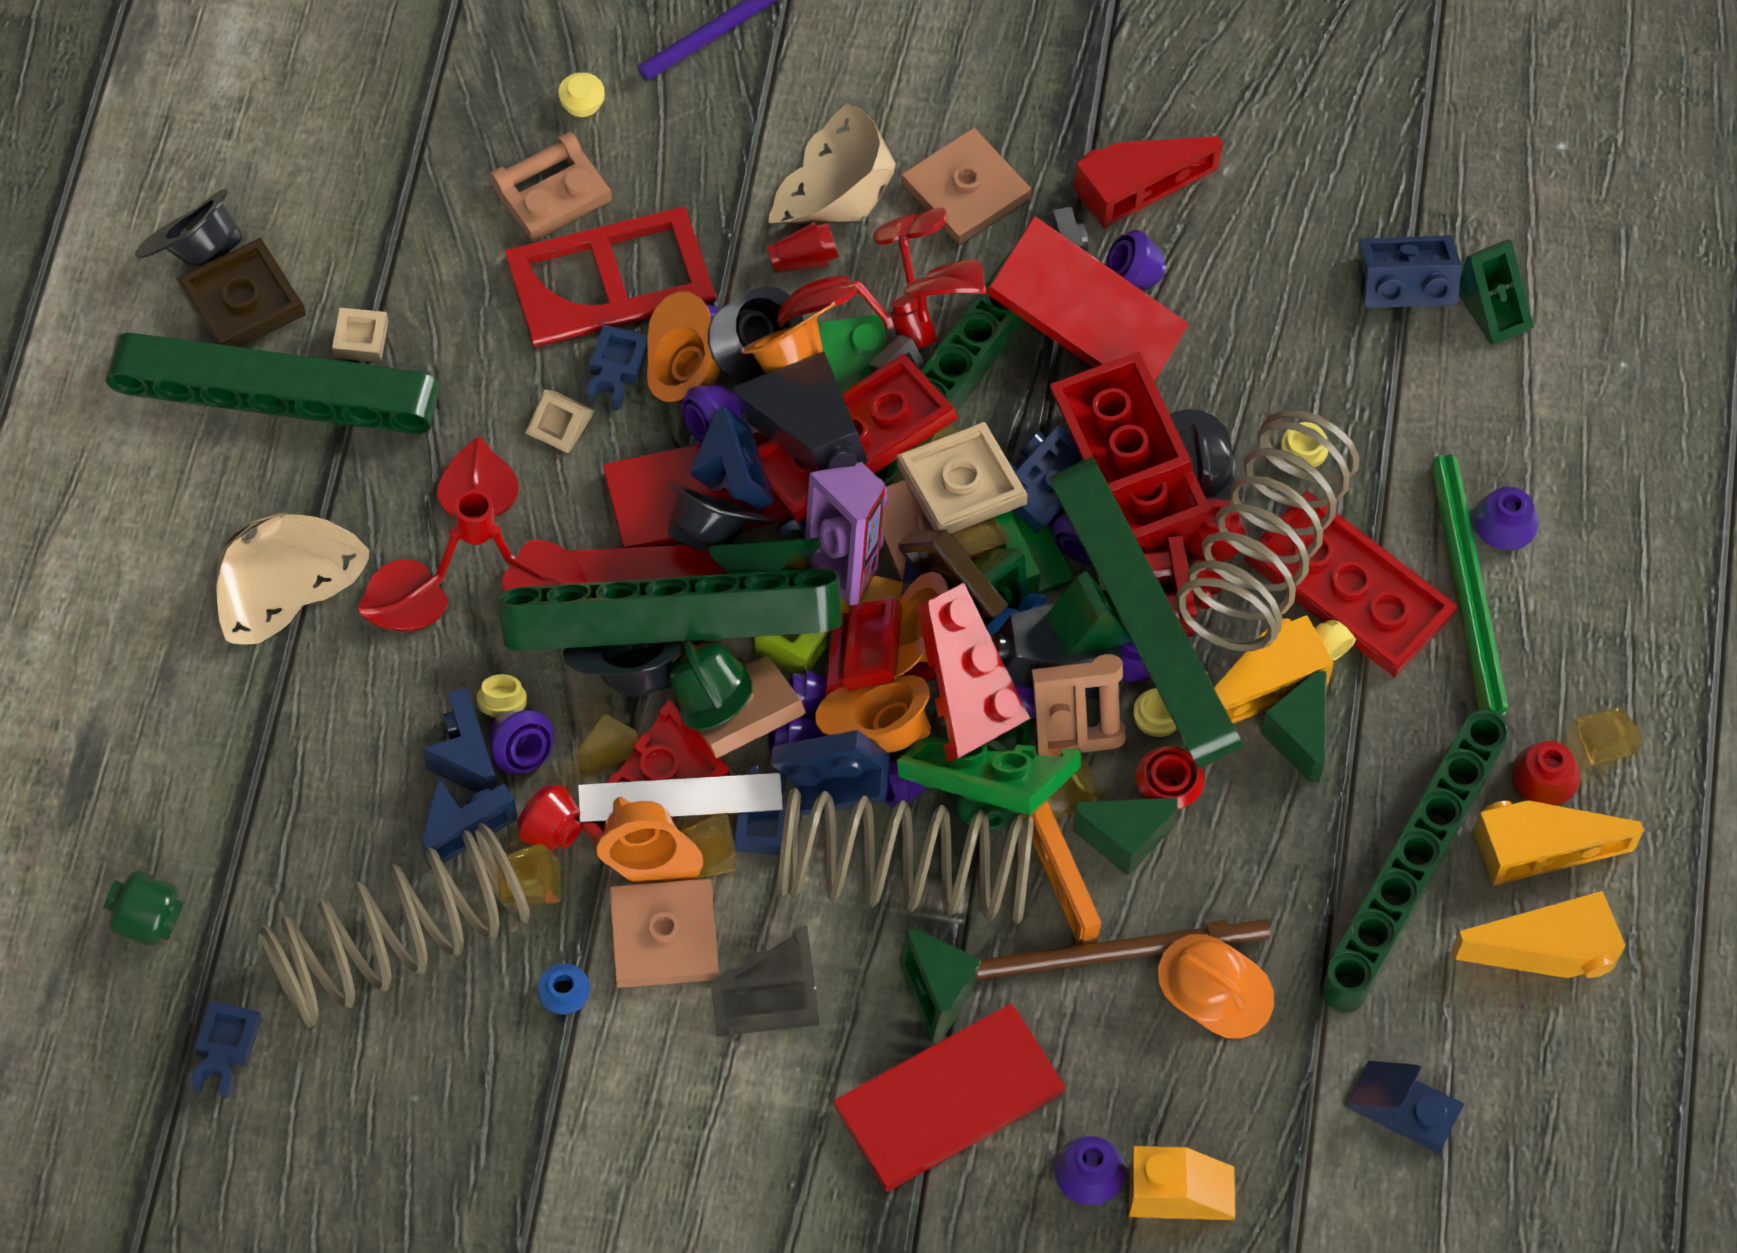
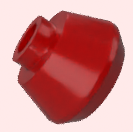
[1184,499,1246,562]
[1512,741,1581,806]
[1136,746,1205,810]
[517,785,583,851]

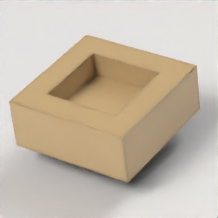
[332,308,388,362]

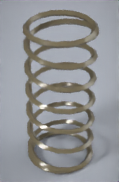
[1177,411,1359,652]
[778,787,1034,925]
[259,823,530,1027]

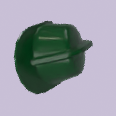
[668,641,753,731]

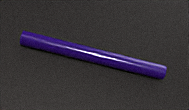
[637,0,778,82]

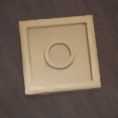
[897,422,1028,534]

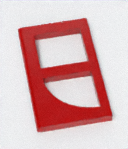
[505,206,717,348]

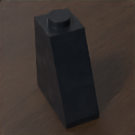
[734,351,868,472]
[991,590,1124,699]

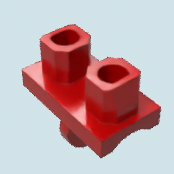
[1144,536,1223,637]

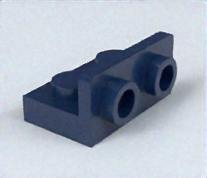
[1358,235,1462,308]
[1009,425,1082,533]
[771,730,890,815]

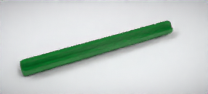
[1431,454,1508,717]

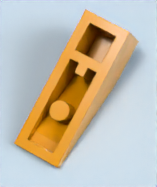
[1214,615,1334,723]
[1473,800,1644,886]
[1452,891,1626,978]

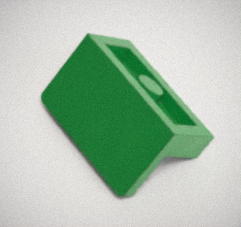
[982,510,1073,595]

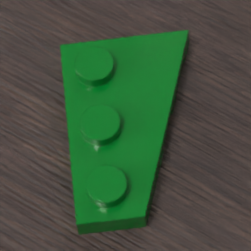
[898,737,1081,816]

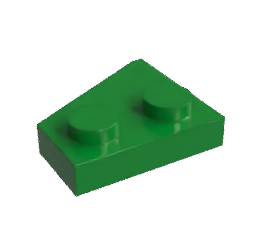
[818,314,888,393]

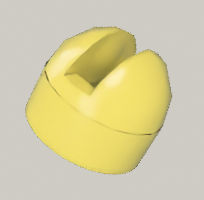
[1315,620,1356,661]

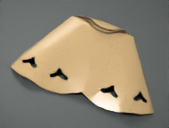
[769,104,896,224]
[216,513,369,645]

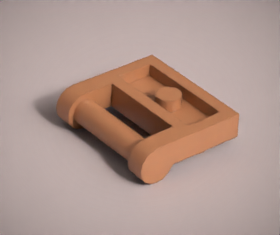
[489,131,612,242]
[1032,654,1126,756]

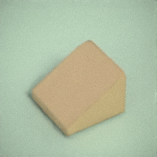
[525,389,595,453]

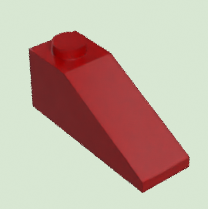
[1073,136,1223,229]

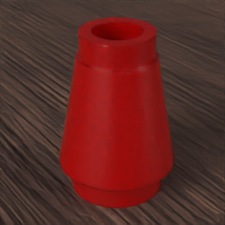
[767,221,839,273]

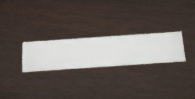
[579,773,783,822]

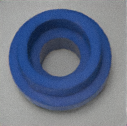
[538,964,590,1014]

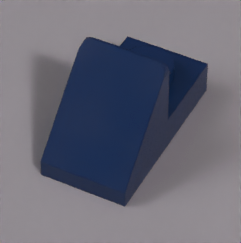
[690,407,775,511]
[423,688,497,793]
[422,780,518,870]
[1346,1061,1464,1154]

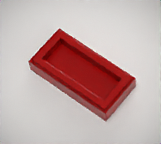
[842,596,903,691]

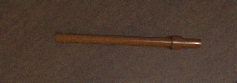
[976,919,1270,980]

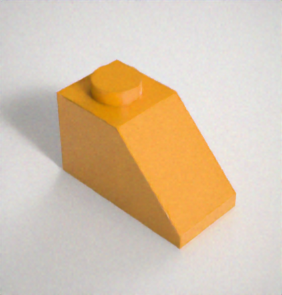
[1129,1146,1235,1220]

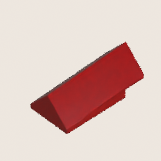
[1050,351,1212,553]

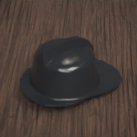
[135,189,242,266]
[708,286,804,379]
[1170,409,1236,500]
[667,482,779,552]
[563,641,683,697]

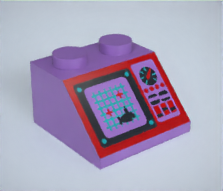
[805,462,888,605]

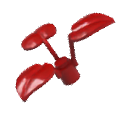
[778,208,986,350]
[358,436,587,632]

